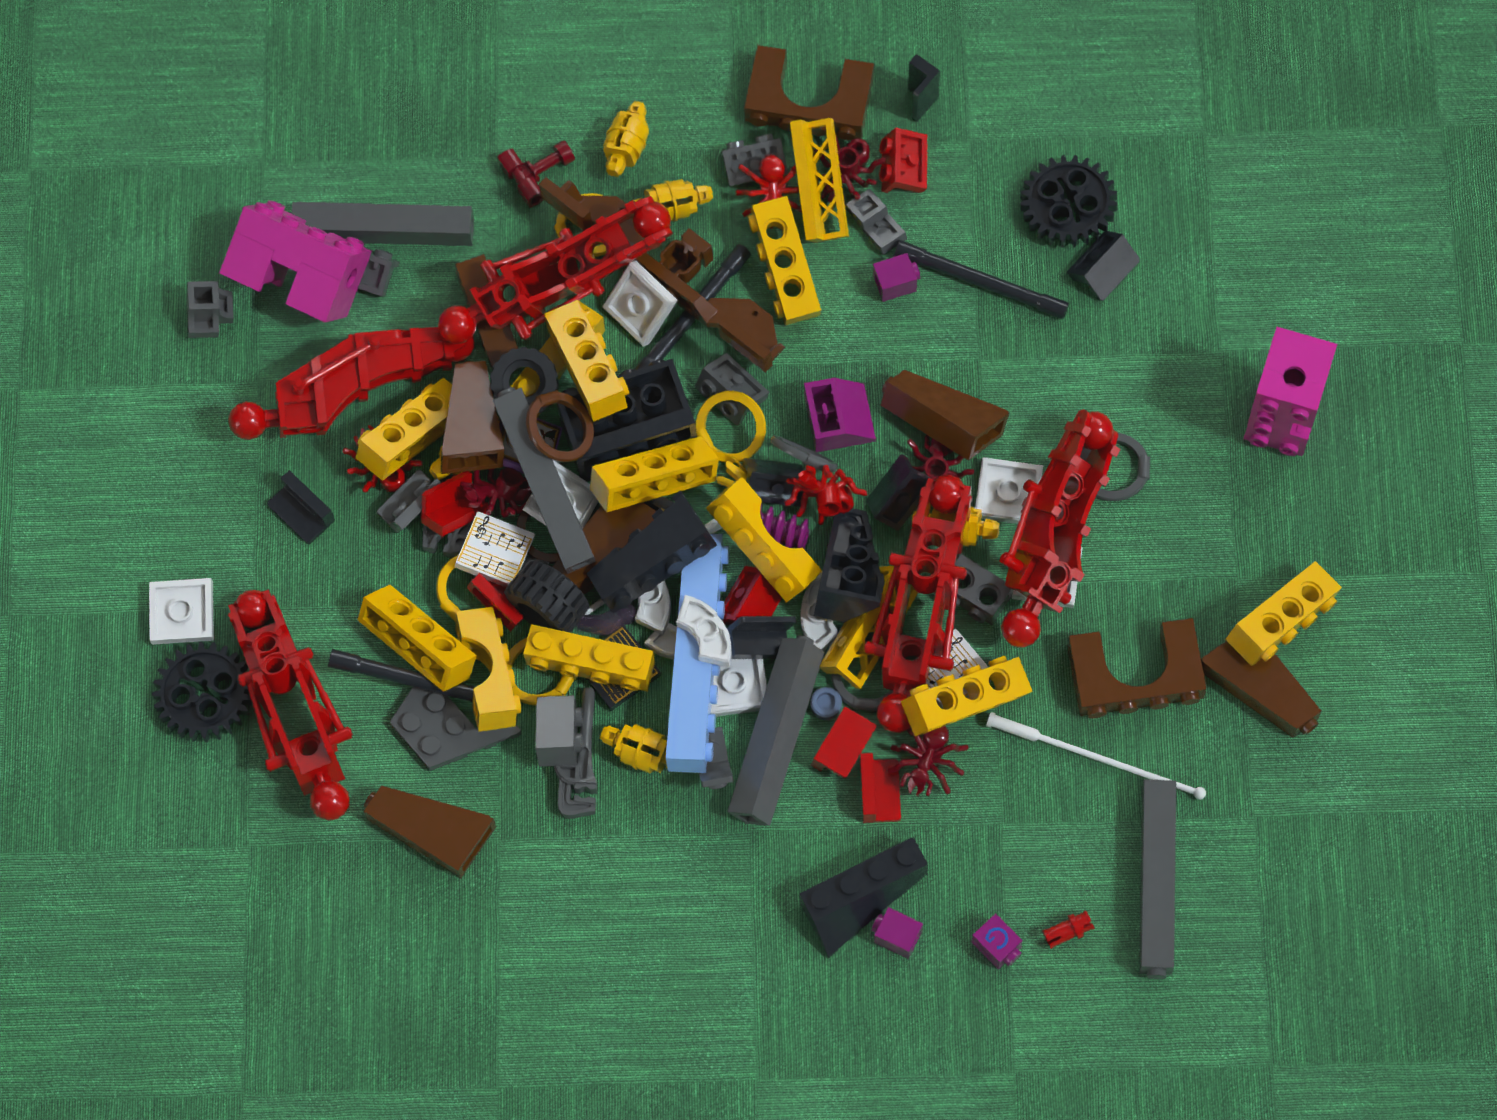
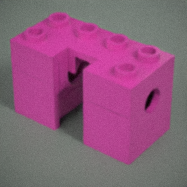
[219,200,372,323]
[1244,327,1337,456]

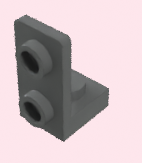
[699,726,733,789]

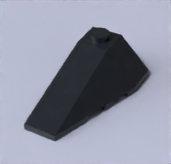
[813,509,885,622]

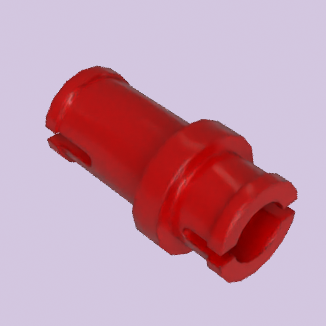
[1042,910,1095,949]

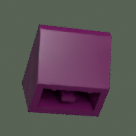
[804,378,876,452]

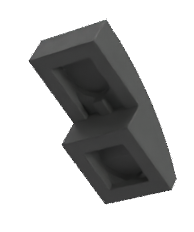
[845,188,907,255]

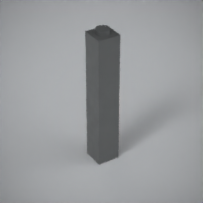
[291,202,474,246]
[493,387,596,574]
[727,635,824,826]
[1139,779,1176,979]

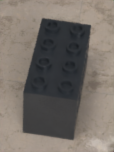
[556,359,697,482]

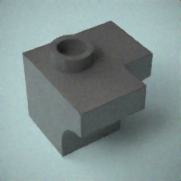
[186,281,234,338]

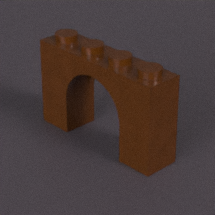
[744,45,874,140]
[1067,618,1207,719]

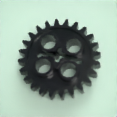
[1020,155,1118,248]
[152,642,253,742]

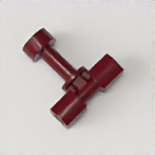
[497,140,575,208]

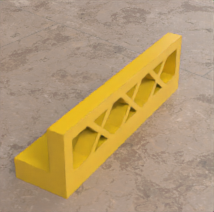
[790,118,849,243]
[820,566,918,689]

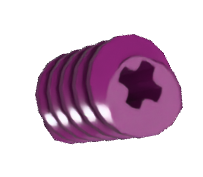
[760,503,810,549]

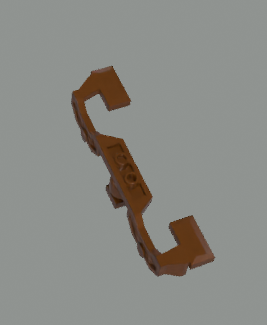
[539,177,785,373]

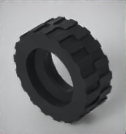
[490,347,559,413]

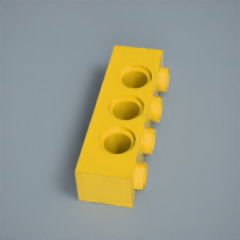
[747,196,821,325]
[544,300,629,422]
[356,377,452,481]
[590,436,719,512]
[1226,561,1342,666]
[357,585,477,692]
[901,656,1033,737]

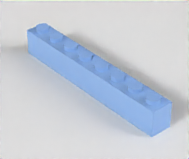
[666,534,729,773]

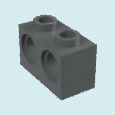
[955,554,1013,626]

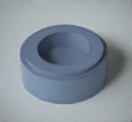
[810,687,842,720]

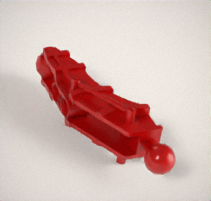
[438,196,673,344]
[228,327,474,440]
[999,409,1121,648]
[864,475,972,733]
[228,589,353,821]

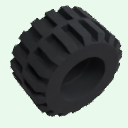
[504,560,589,633]

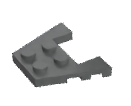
[390,687,522,771]

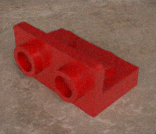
[879,127,928,193]

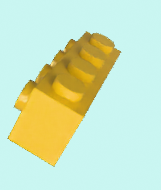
[523,624,655,692]

